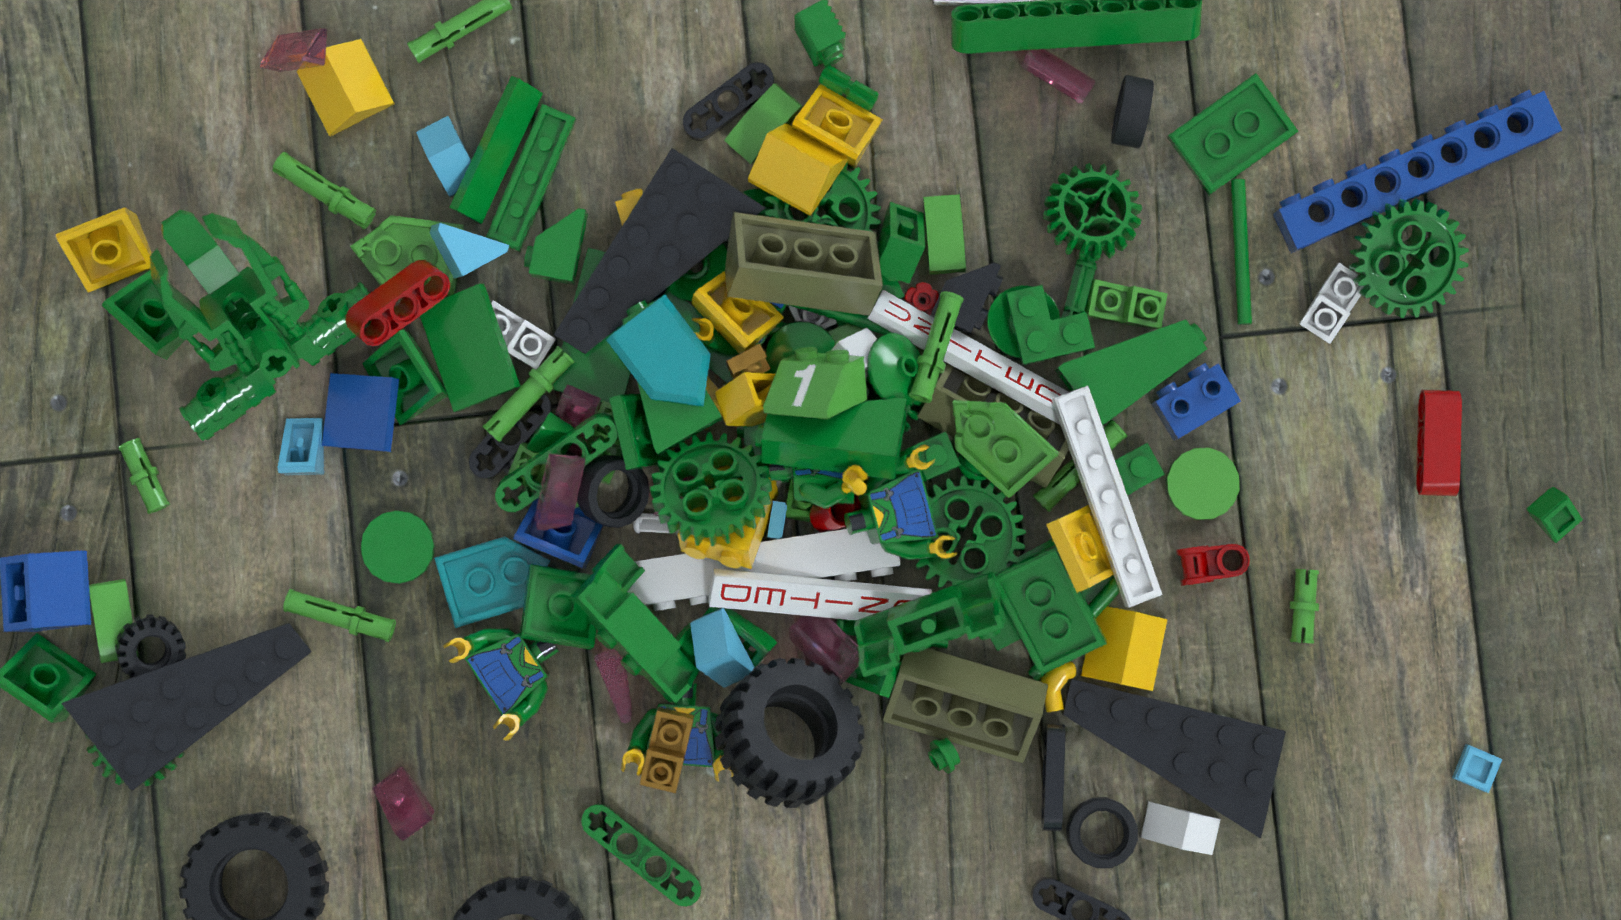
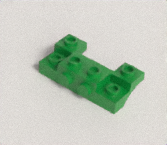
[570,544,700,703]
[854,571,1005,677]

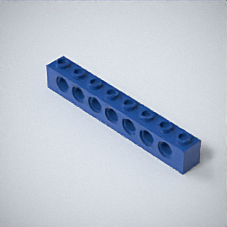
[1273,90,1562,254]

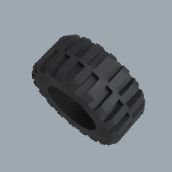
[715,658,864,808]
[179,812,329,920]
[453,876,583,920]

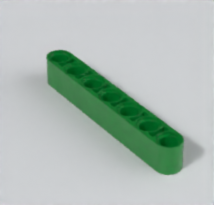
[951,0,1202,53]

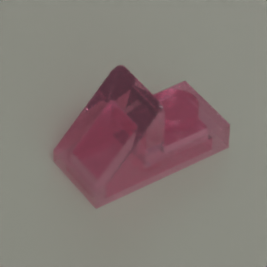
[556,384,601,458]
[372,767,435,841]

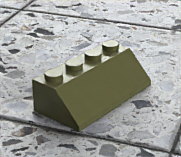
[725,212,883,316]
[918,363,1069,488]
[883,648,1048,763]

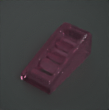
[594,648,633,724]

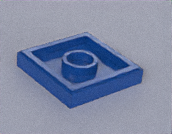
[322,373,399,452]

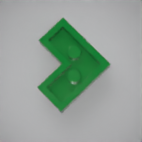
[1006,285,1095,365]

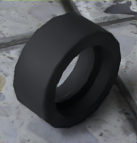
[1111,75,1154,149]
[575,455,650,528]
[1066,797,1138,869]

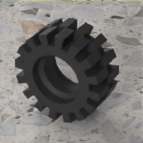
[116,614,186,678]

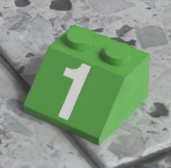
[763,347,867,419]

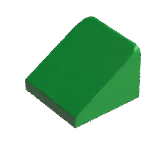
[526,412,574,456]
[1527,487,1583,543]

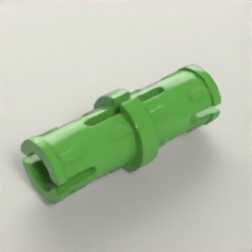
[118,438,170,514]
[1290,569,1319,644]

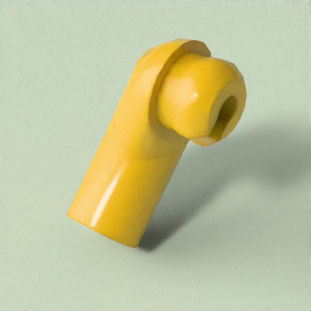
[1041,661,1077,712]

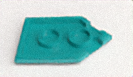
[606,295,711,407]
[434,536,550,628]

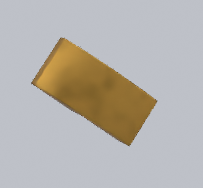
[726,344,771,379]
[639,707,695,793]

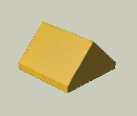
[296,39,395,137]
[792,84,883,168]
[748,123,848,216]
[56,207,152,293]
[692,271,784,354]
[1081,606,1168,691]

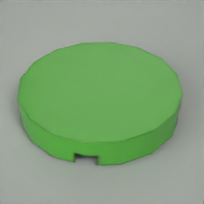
[1166,448,1240,520]

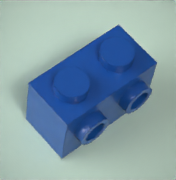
[1151,363,1241,441]

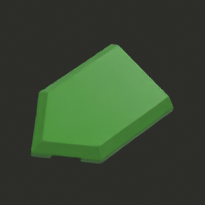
[350,215,464,296]
[953,400,1059,498]

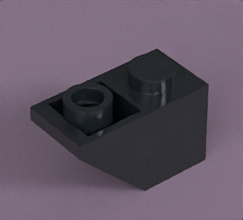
[930,263,1004,336]

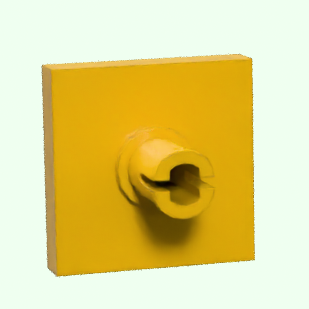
[1046,505,1114,593]

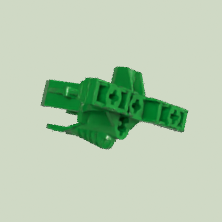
[150,210,372,441]

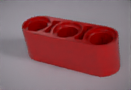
[345,260,450,346]
[1416,389,1462,496]

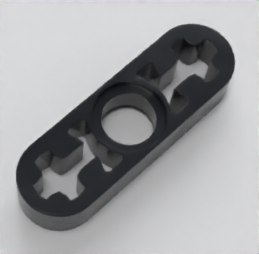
[683,62,774,141]
[469,394,552,479]
[1041,724,1065,831]
[1031,877,1131,920]

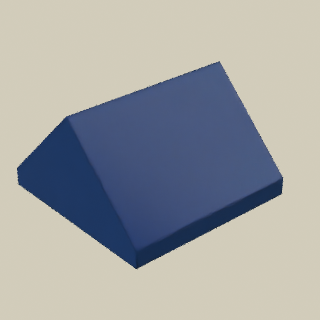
[514,493,604,569]

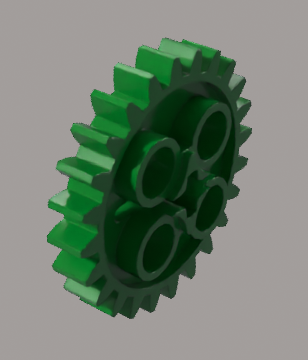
[762,161,881,236]
[1349,199,1469,318]
[650,432,772,546]
[916,476,1026,590]

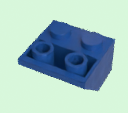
[0,551,91,632]

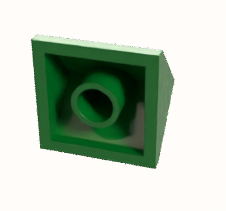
[101,270,185,360]
[362,329,448,425]
[0,633,97,723]

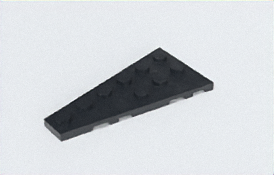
[554,148,765,354]
[61,623,312,792]
[1062,679,1286,839]

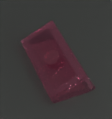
[260,28,327,72]
[1021,49,1095,104]
[535,454,585,530]
[789,616,859,686]

